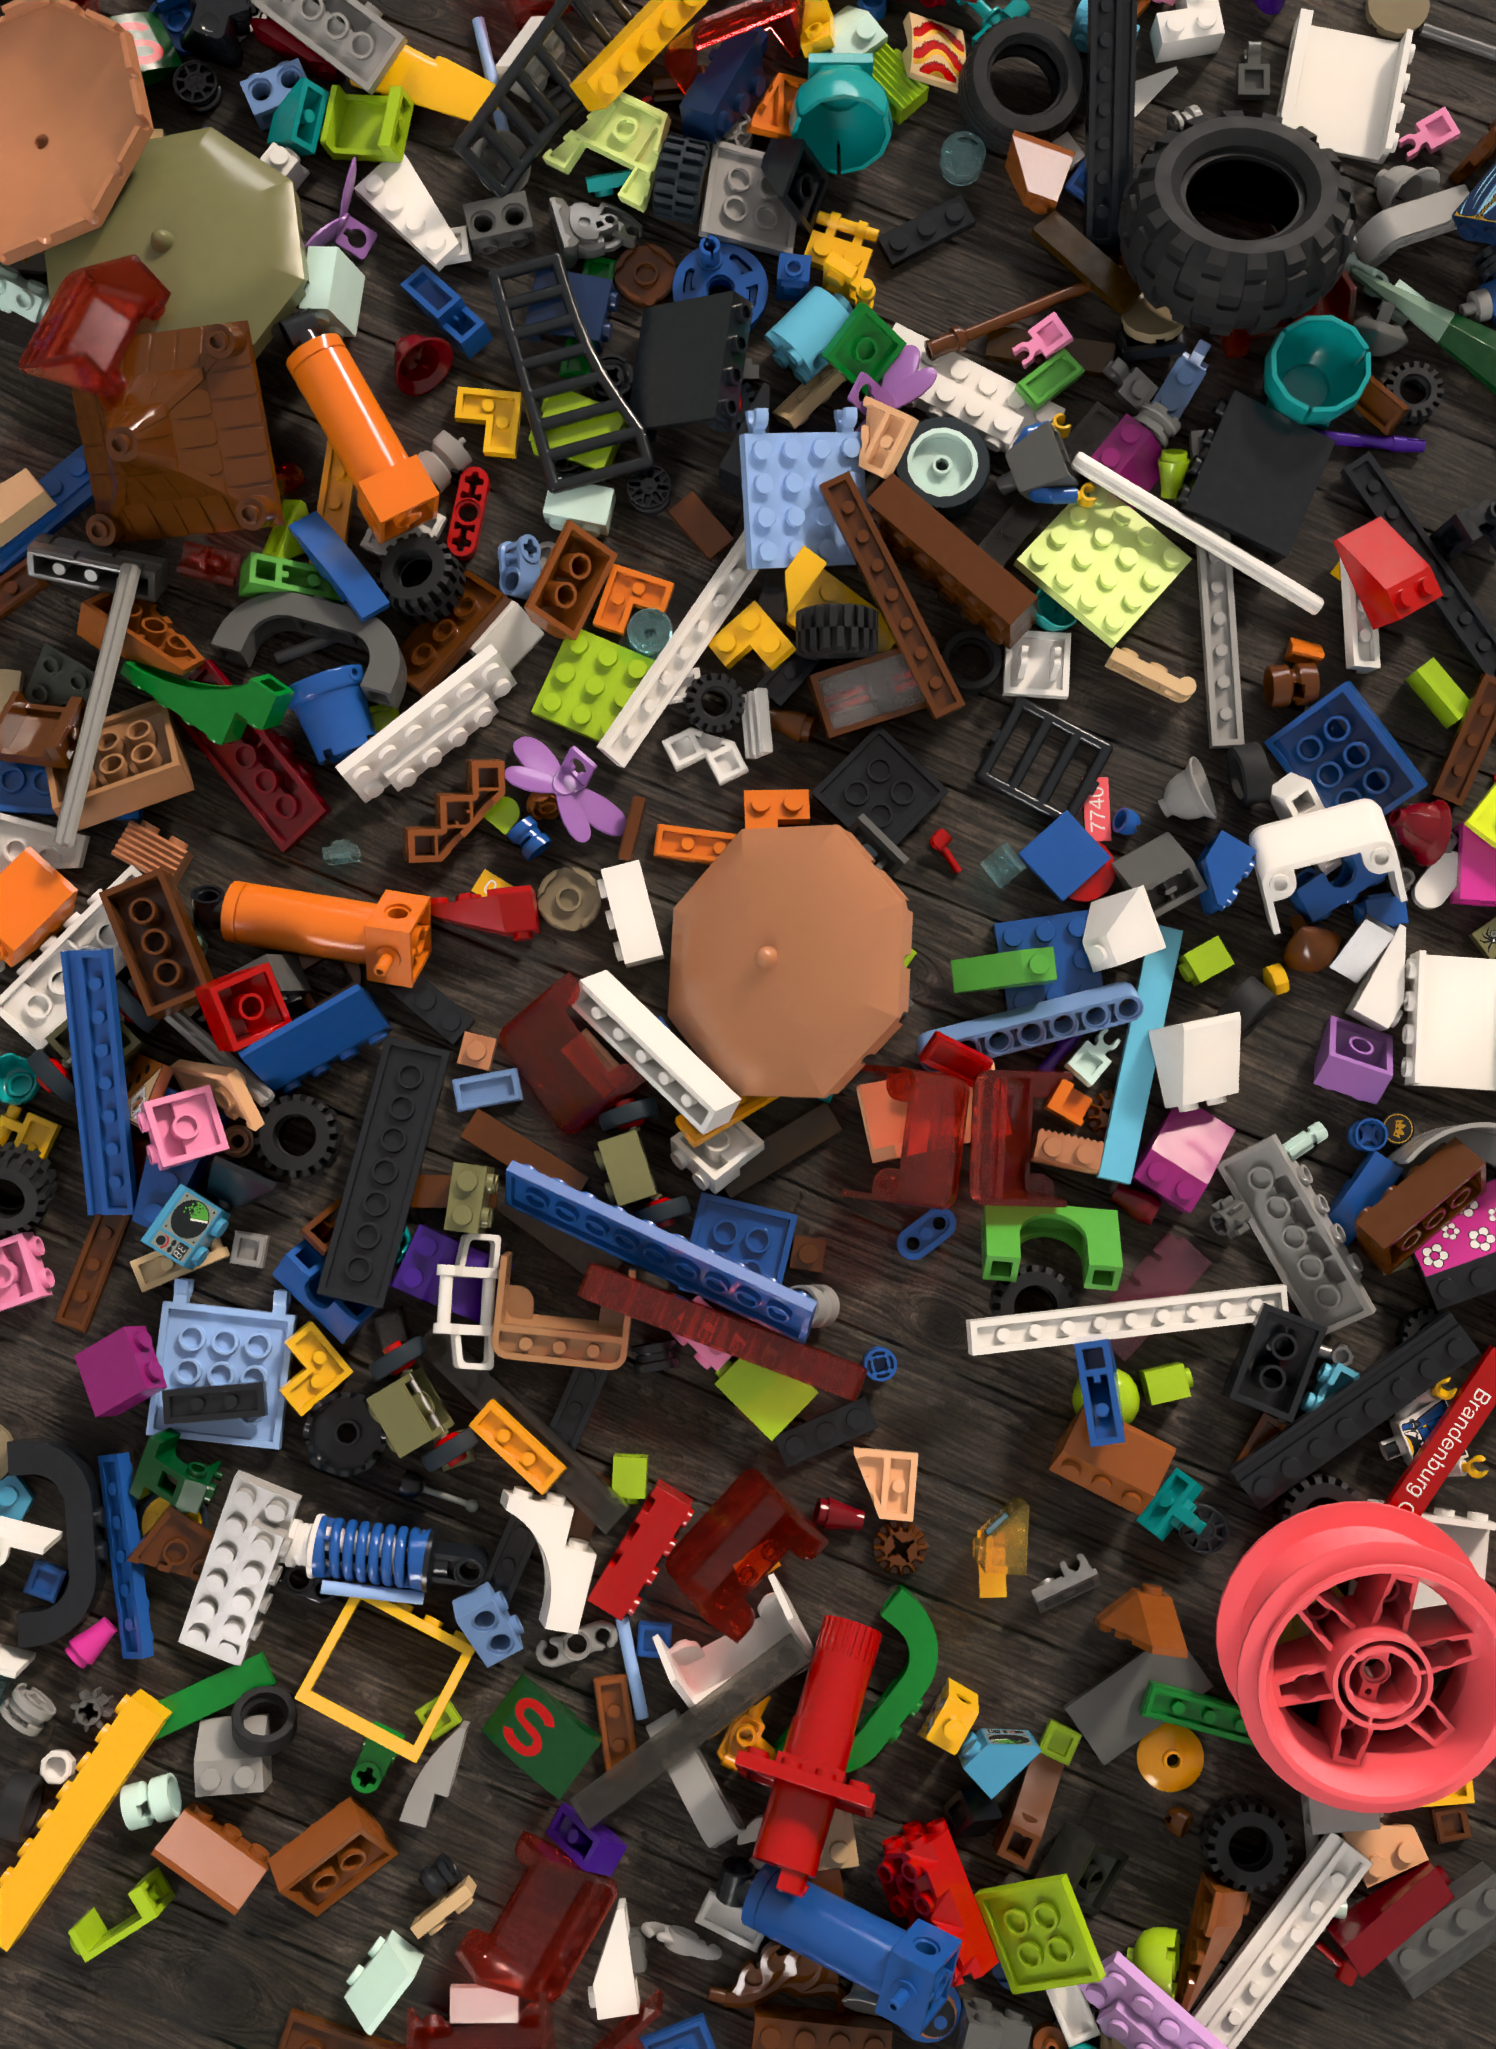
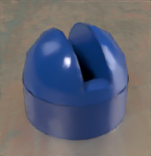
[1112,807,1141,835]

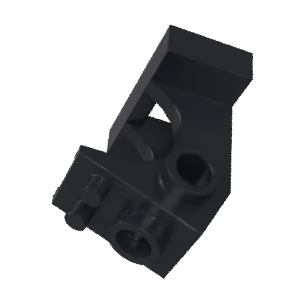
[1429,499,1496,563]

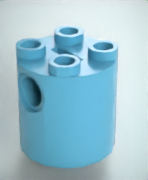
[764,286,853,385]

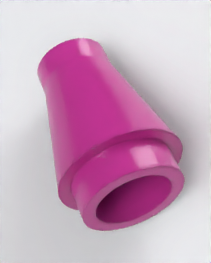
[65,1617,118,1669]

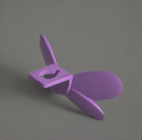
[305,157,378,260]
[847,345,937,432]
[505,736,627,843]

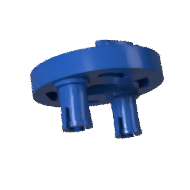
[673,235,768,331]

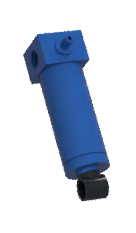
[716,1857,963,2036]

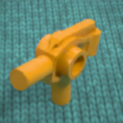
[716,1691,777,1772]

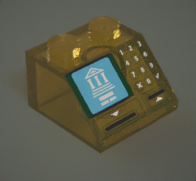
[972,1497,1029,1575]

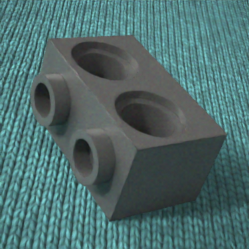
[462,191,536,255]

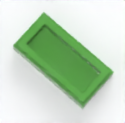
[1014,348,1085,413]

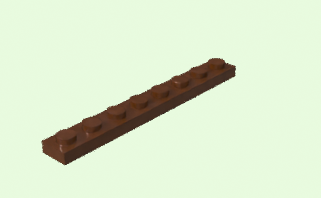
[819,471,966,721]

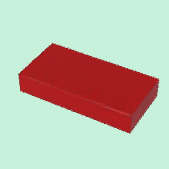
[918,1030,993,1089]

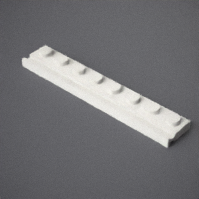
[1191,1833,1373,2049]

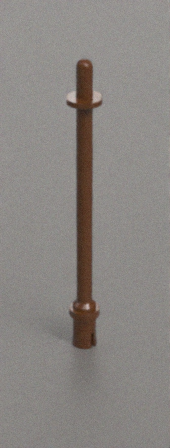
[924,255,1131,361]

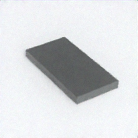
[1063,1649,1214,1766]

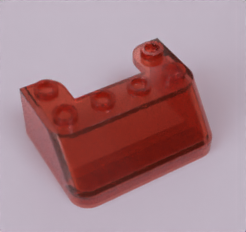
[665,1469,830,1644]

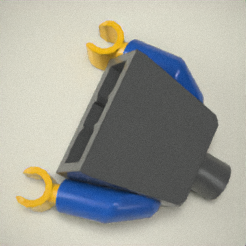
[996,413,1097,508]

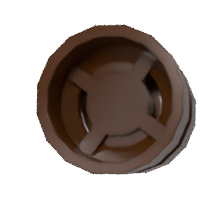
[1263,662,1320,708]

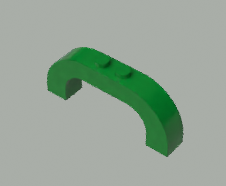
[774,1584,938,1773]

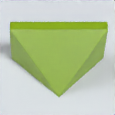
[262,499,309,559]

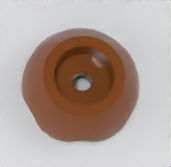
[526,792,559,820]

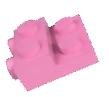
[136,1084,229,1171]
[0,1232,55,1312]

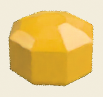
[1262,963,1290,996]

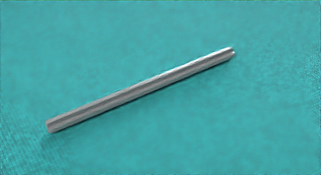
[53,563,141,848]

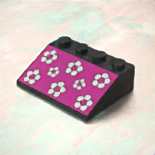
[1411,1177,1496,1311]

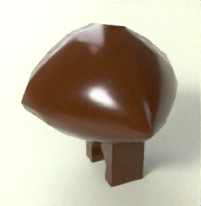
[1283,914,1341,973]

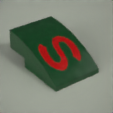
[107,12,183,87]
[482,1673,602,1800]

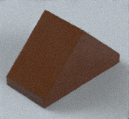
[299,1196,343,1256]

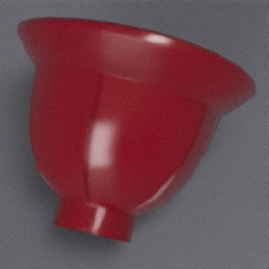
[394,334,453,396]
[1388,800,1452,866]

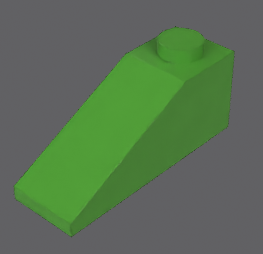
[239,552,344,604]
[950,947,1057,994]

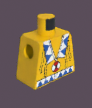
[917,1677,979,1756]

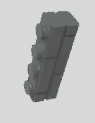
[27,533,168,602]

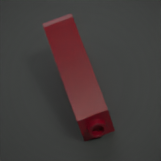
[1326,1860,1455,1977]

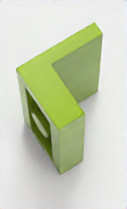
[1405,657,1470,729]

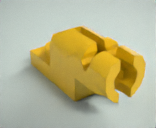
[793,0,835,58]

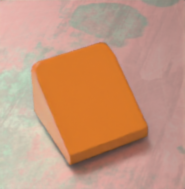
[1284,637,1325,666]

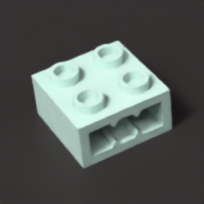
[298,246,365,339]

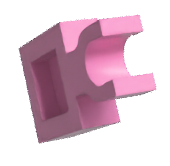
[1397,107,1461,162]
[1012,311,1073,369]

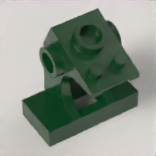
[129,1427,224,1514]

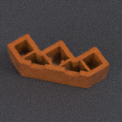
[403,759,505,863]

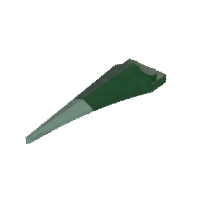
[1349,268,1496,395]

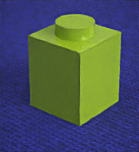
[1178,936,1235,986]
[1138,1361,1194,1405]
[611,1453,648,1504]

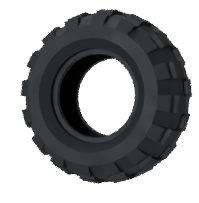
[1117,110,1357,336]

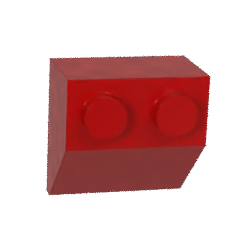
[194,962,292,1052]

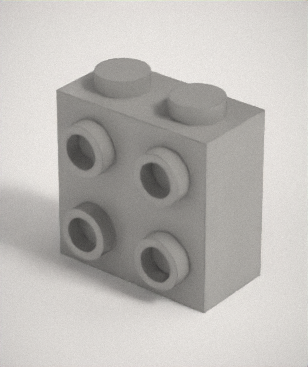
[1300,1792,1384,1835]

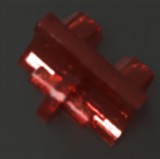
[177,541,243,588]

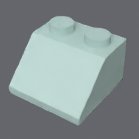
[798,5,888,53]
[344,1930,424,2036]

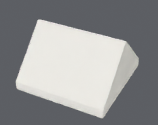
[468,598,545,672]

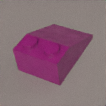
[1132,1107,1235,1213]

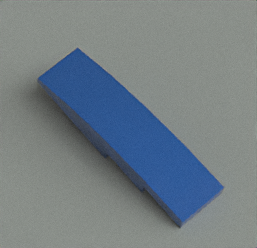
[288,511,390,623]

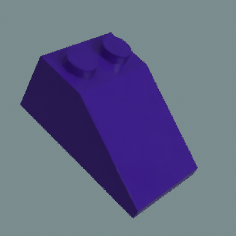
[391,1224,515,1323]

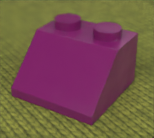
[1081,413,1163,510]

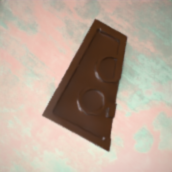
[127,1504,214,1582]

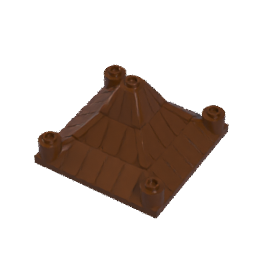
[50,320,285,547]

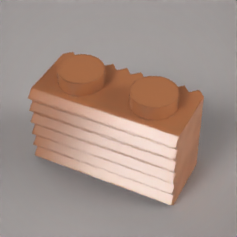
[111,820,194,886]
[1028,1128,1104,1175]

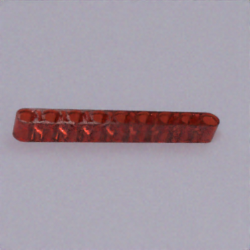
[577,1262,868,1401]

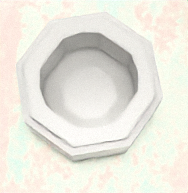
[40,1749,76,1784]

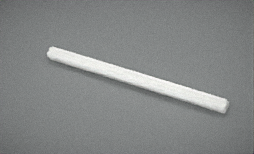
[1071,452,1324,615]

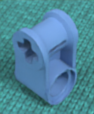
[497,534,541,601]

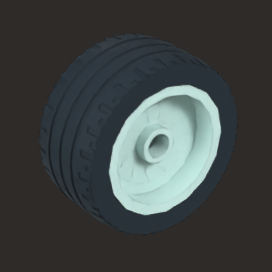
[893,416,990,521]

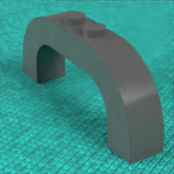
[211,592,407,709]

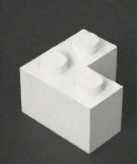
[1150,0,1225,63]

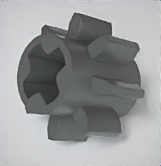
[1210,1195,1251,1239]
[70,1686,115,1732]

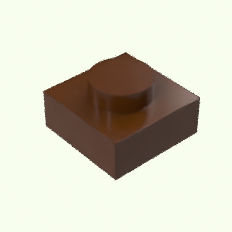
[789,1235,827,1273]

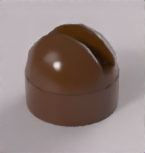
[1164,1806,1194,1838]

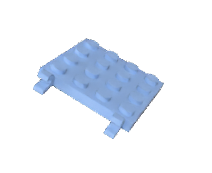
[739,407,866,570]
[146,1278,298,1450]

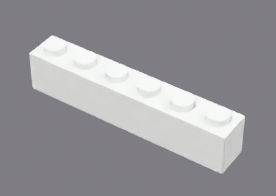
[569,970,741,1135]

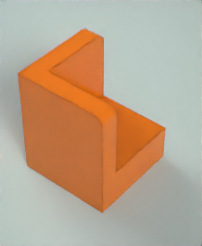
[1043,1078,1092,1128]

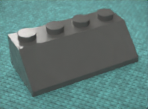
[1385,1861,1496,1999]

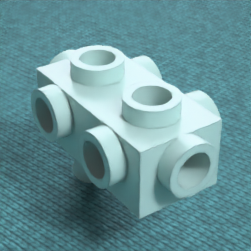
[0,264,51,323]

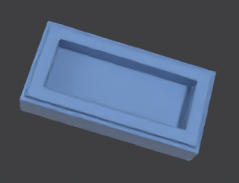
[452,1068,523,1112]

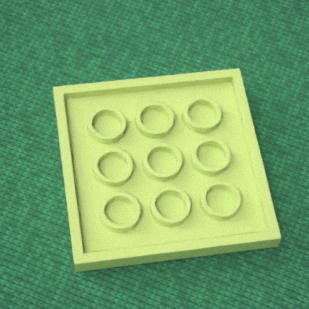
[1014,480,1192,649]

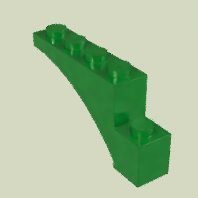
[120,660,295,745]

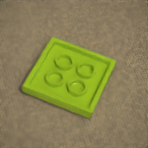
[531,629,655,743]
[974,1873,1106,1995]

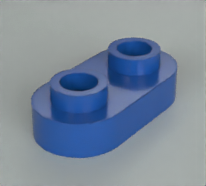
[896,1207,956,1260]

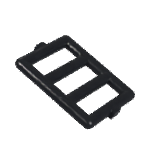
[975,696,1113,821]

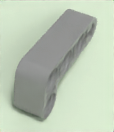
[1355,184,1470,267]
[646,1708,745,1848]

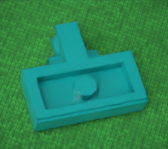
[1136,1467,1207,1541]

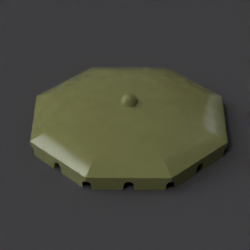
[45,127,310,360]

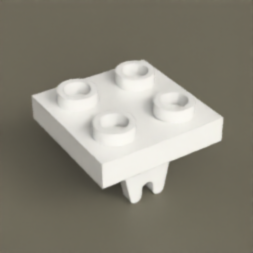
[1002,631,1071,700]

